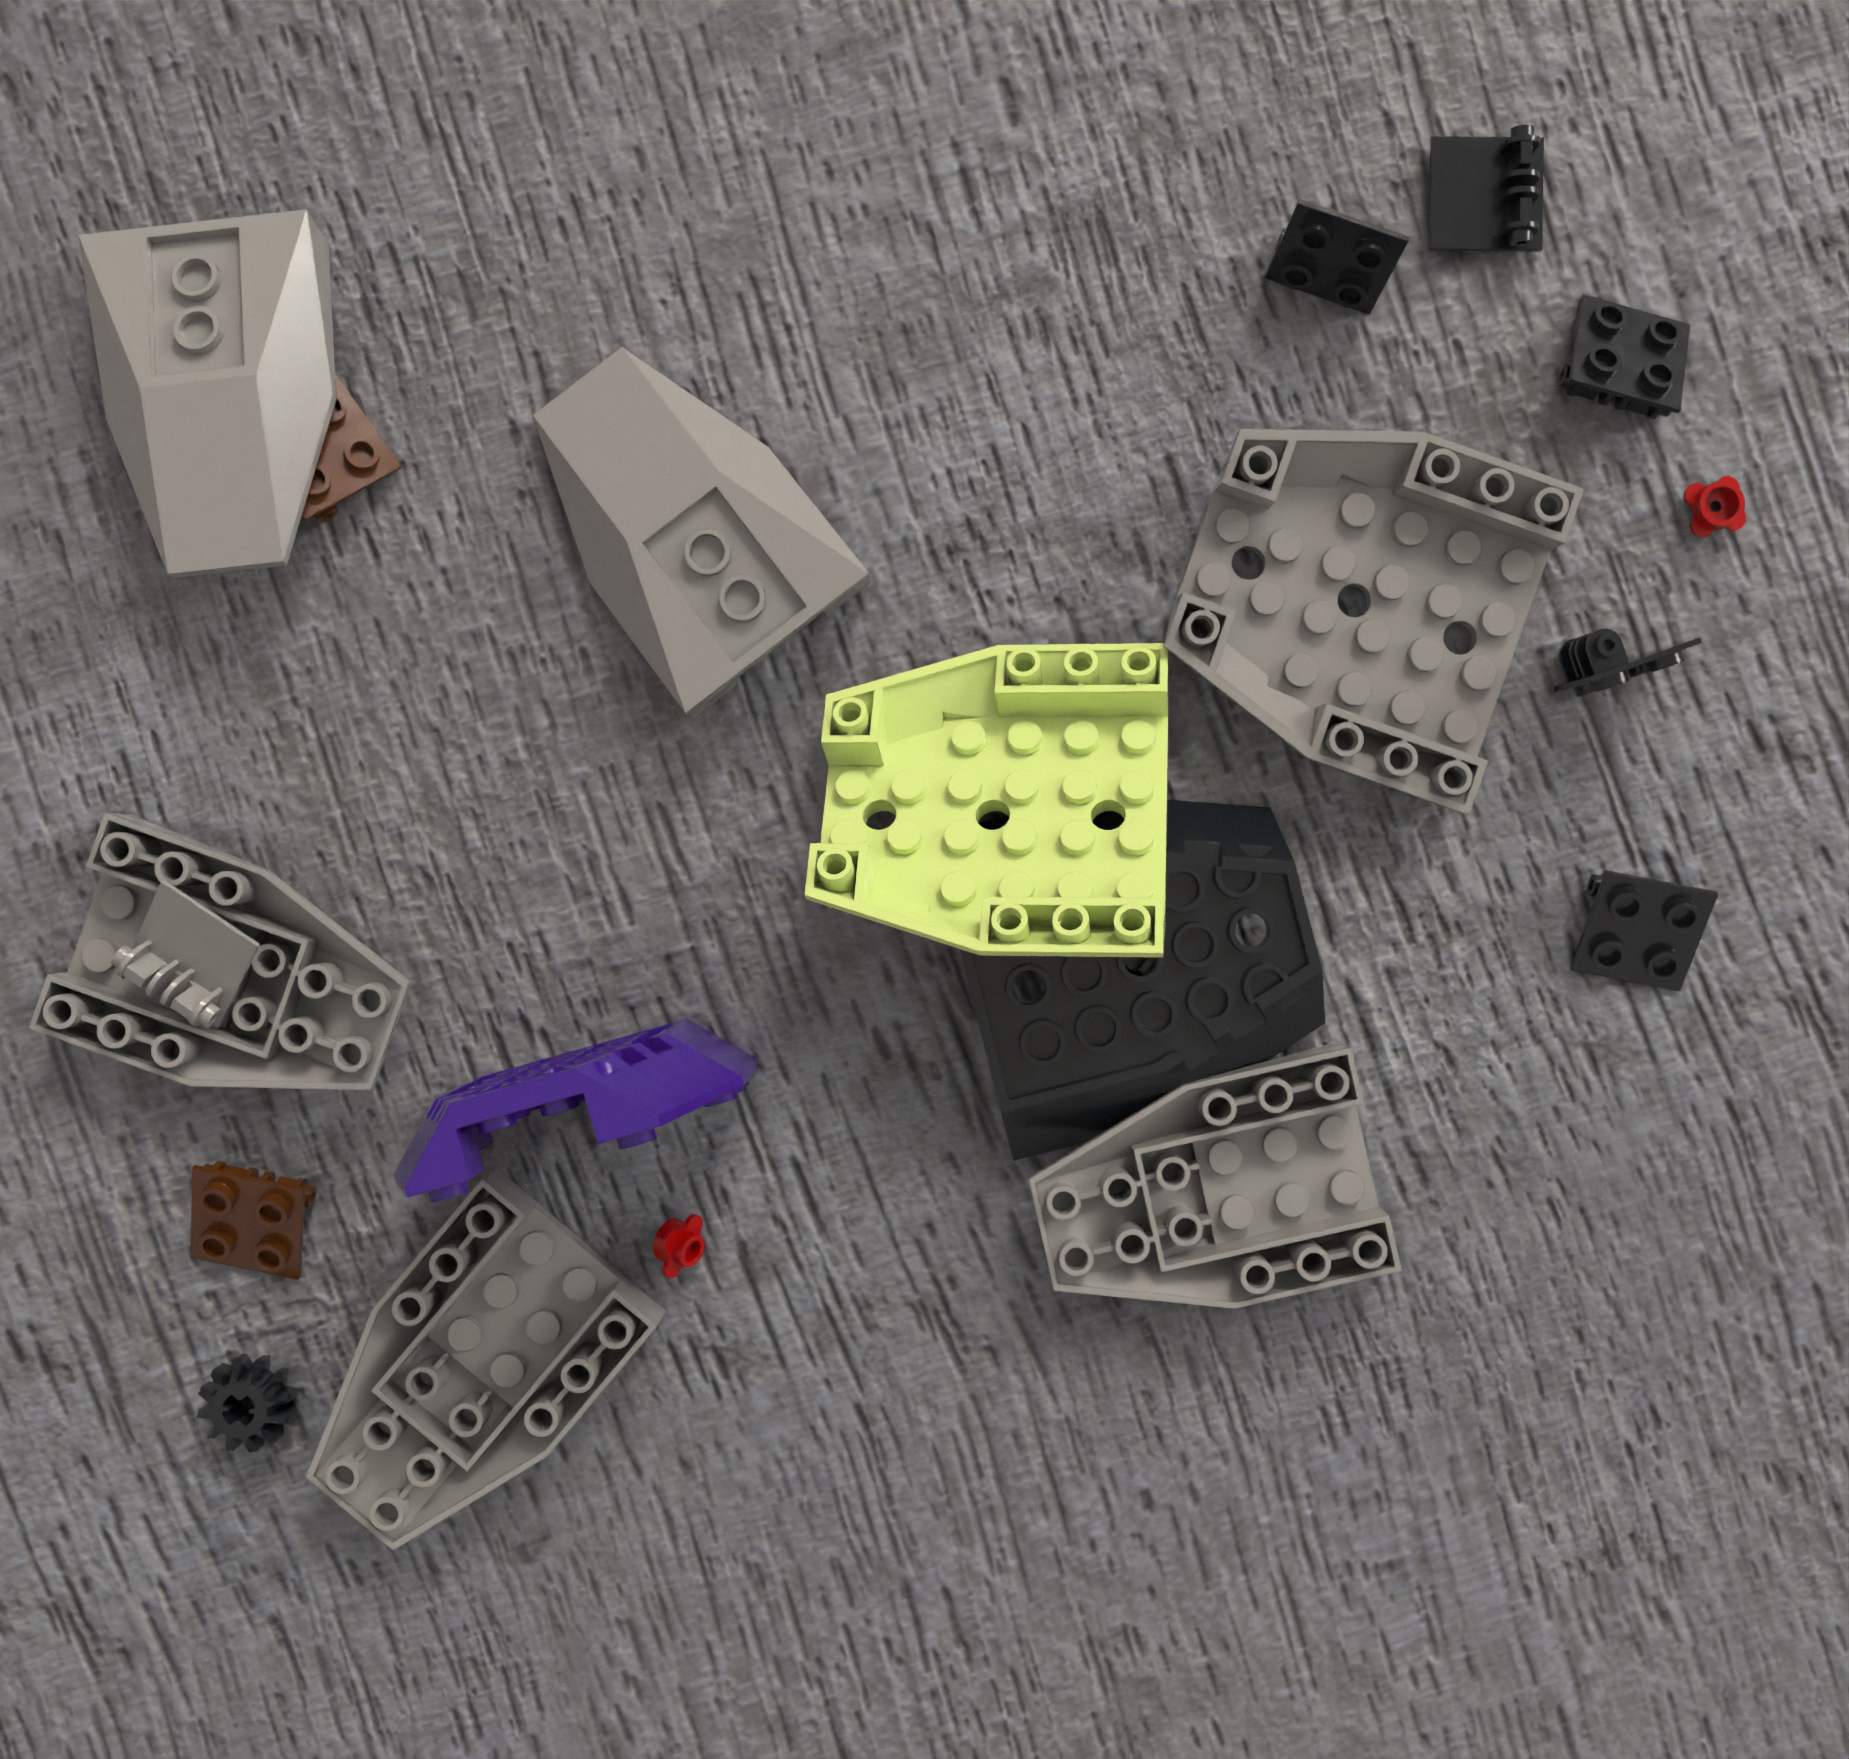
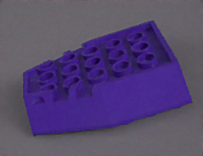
[394,1018,759,1202]

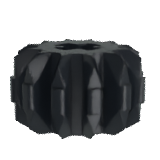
[196,1354,299,1453]

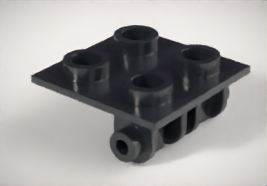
[1429,125,1544,252]
[1265,199,1410,315]
[1558,294,1690,420]
[1553,629,1702,697]
[1570,870,1718,991]

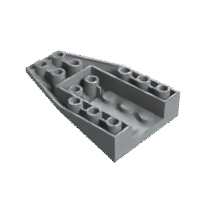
[78,209,336,578]
[533,347,871,718]
[29,813,412,1090]
[1028,1041,1402,1309]
[306,1169,666,1550]

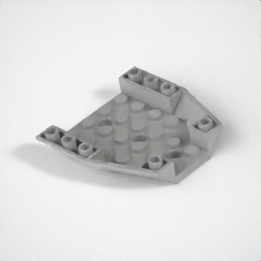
[1163,429,1584,815]

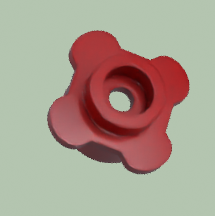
[1683,476,1746,538]
[653,1214,705,1279]

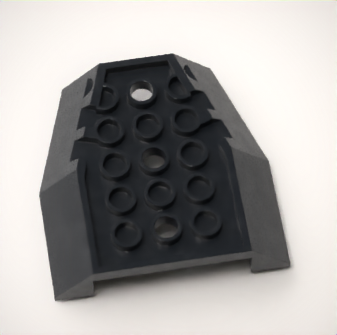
[960,800,1325,1161]

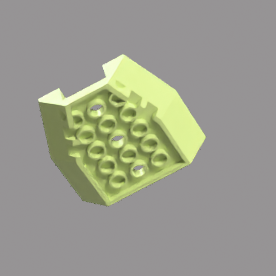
[805,643,1168,957]

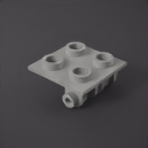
[111,880,260,1029]

